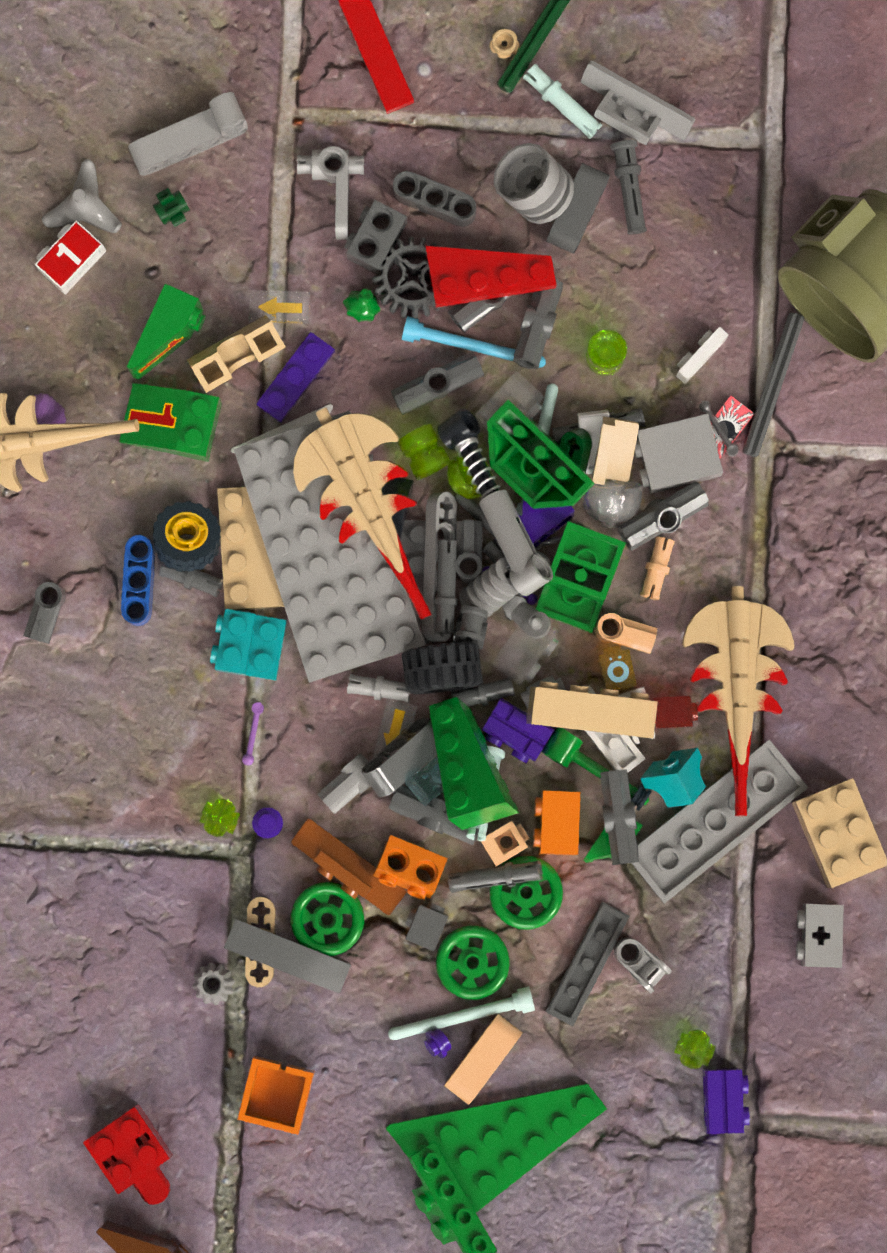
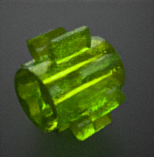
[199,799,240,837]
[674,1030,716,1069]

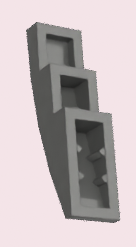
[224,919,351,994]

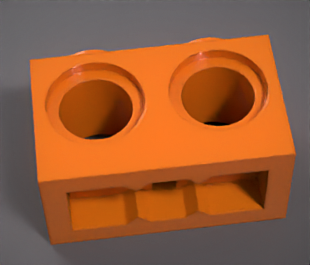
[373,835,448,899]

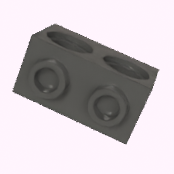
[344,200,407,275]

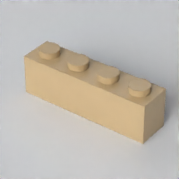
[526,681,658,738]

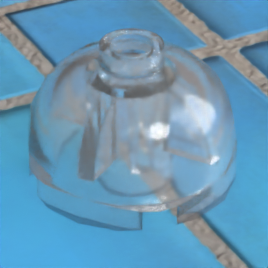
[582,479,643,528]

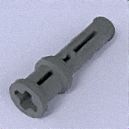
[610,140,647,235]

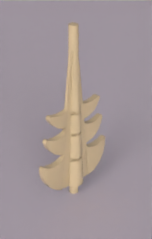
[0,393,139,492]

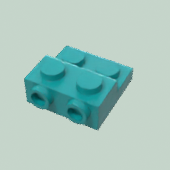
[210,609,287,681]

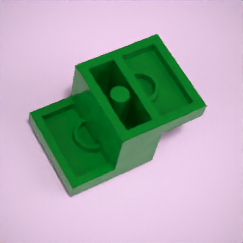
[536,521,626,634]

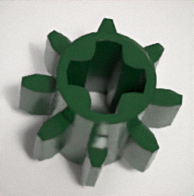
[152,188,190,228]

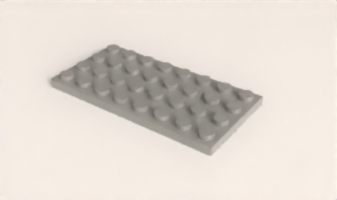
[234,411,426,683]

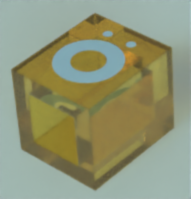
[597,645,637,691]

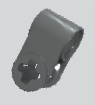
[453,606,488,650]

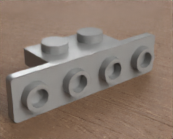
[581,60,695,145]

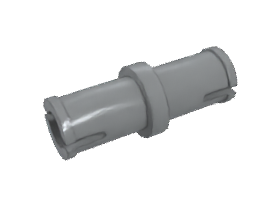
[347,674,410,702]

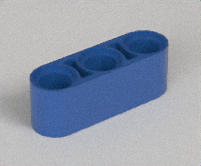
[121,535,156,626]

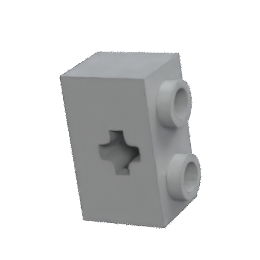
[796,904,844,968]

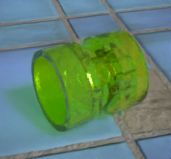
[585,330,627,376]
[397,424,451,480]

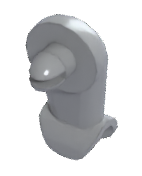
[502,596,551,639]

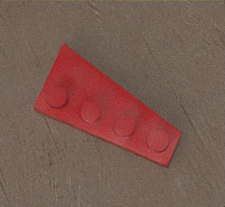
[425,246,557,308]

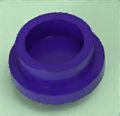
[252,808,283,838]
[424,1028,452,1059]

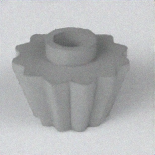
[192,963,235,1005]

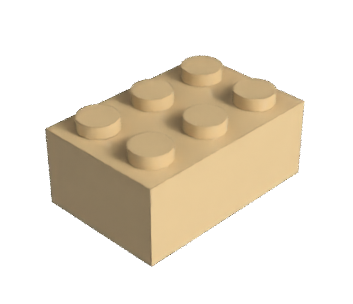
[792,778,887,888]

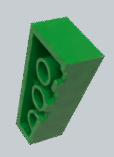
[429,697,519,830]

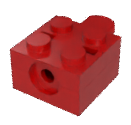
[83,1104,173,1205]

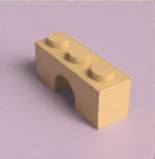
[187,315,285,393]

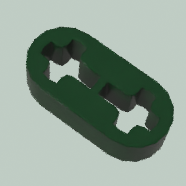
[560,428,592,472]

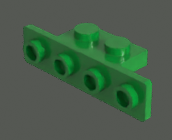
[409,1143,497,1253]

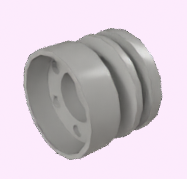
[494,143,574,224]

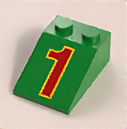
[127,284,206,380]
[119,383,222,462]

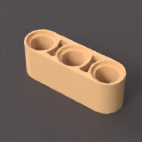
[444,1014,523,1105]

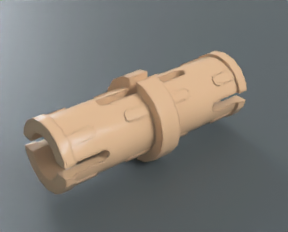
[640,536,675,600]

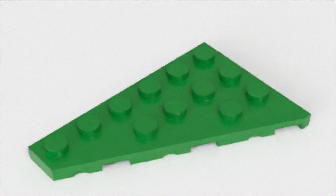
[386,1083,607,1213]

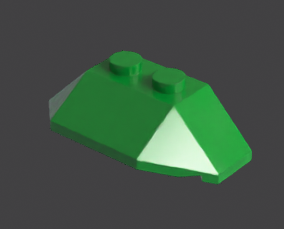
[487,399,595,509]

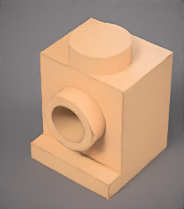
[481,821,530,866]

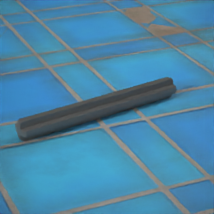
[743,313,804,457]

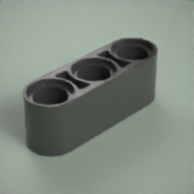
[546,163,610,254]
[393,171,476,227]
[362,717,437,797]

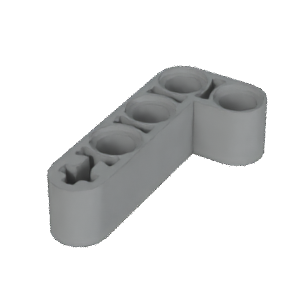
[128,92,248,176]

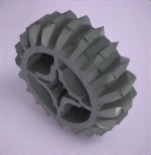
[372,237,441,319]

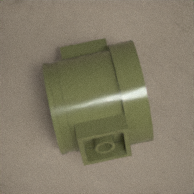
[778,189,887,363]

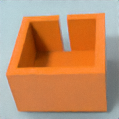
[533,791,581,856]
[237,1056,315,1135]

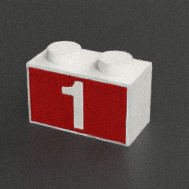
[35,220,106,295]

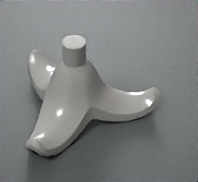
[41,159,122,233]

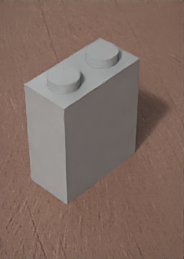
[634,414,723,494]

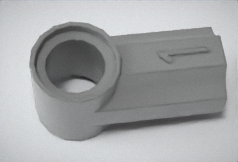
[317,753,371,814]

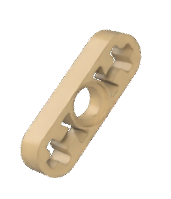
[245,897,276,987]

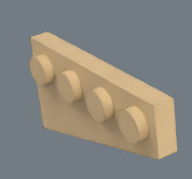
[217,487,284,610]

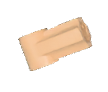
[594,613,658,654]

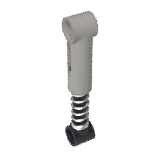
[437,408,553,596]

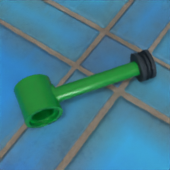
[541,727,652,811]

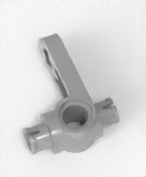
[297,146,364,240]

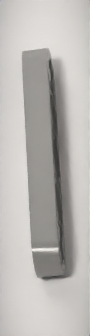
[422,492,457,642]

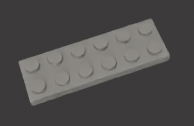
[631,739,808,904]

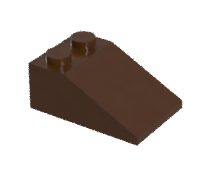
[96,1220,192,1253]

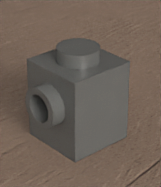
[405,901,448,951]

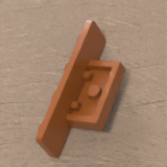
[291,819,406,915]

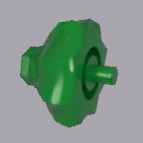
[343,289,380,322]

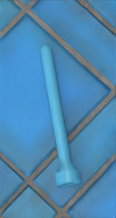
[401,316,546,368]

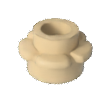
[490,29,519,59]

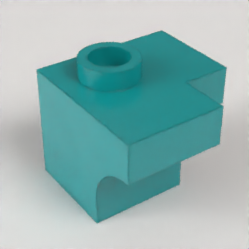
[640,748,706,807]

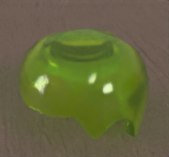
[447,456,493,500]

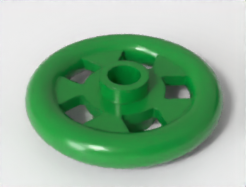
[489,856,563,930]
[290,882,364,956]
[436,925,510,1000]

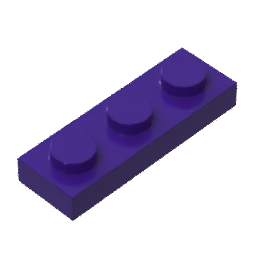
[256,332,335,423]

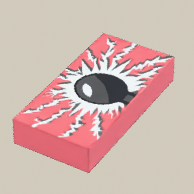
[710,396,755,459]

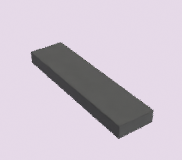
[545,902,630,1026]

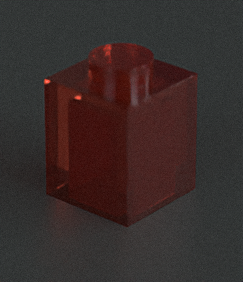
[652,696,698,730]

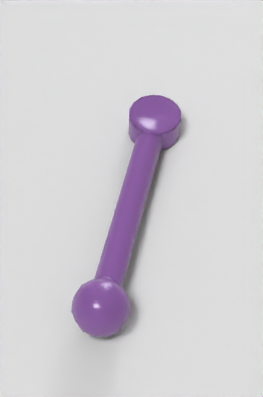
[242,702,264,766]

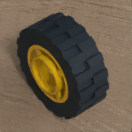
[153,501,221,572]

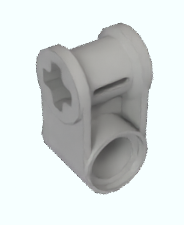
[614,937,672,994]

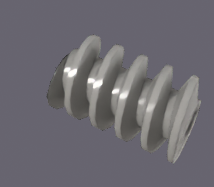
[460,557,519,618]

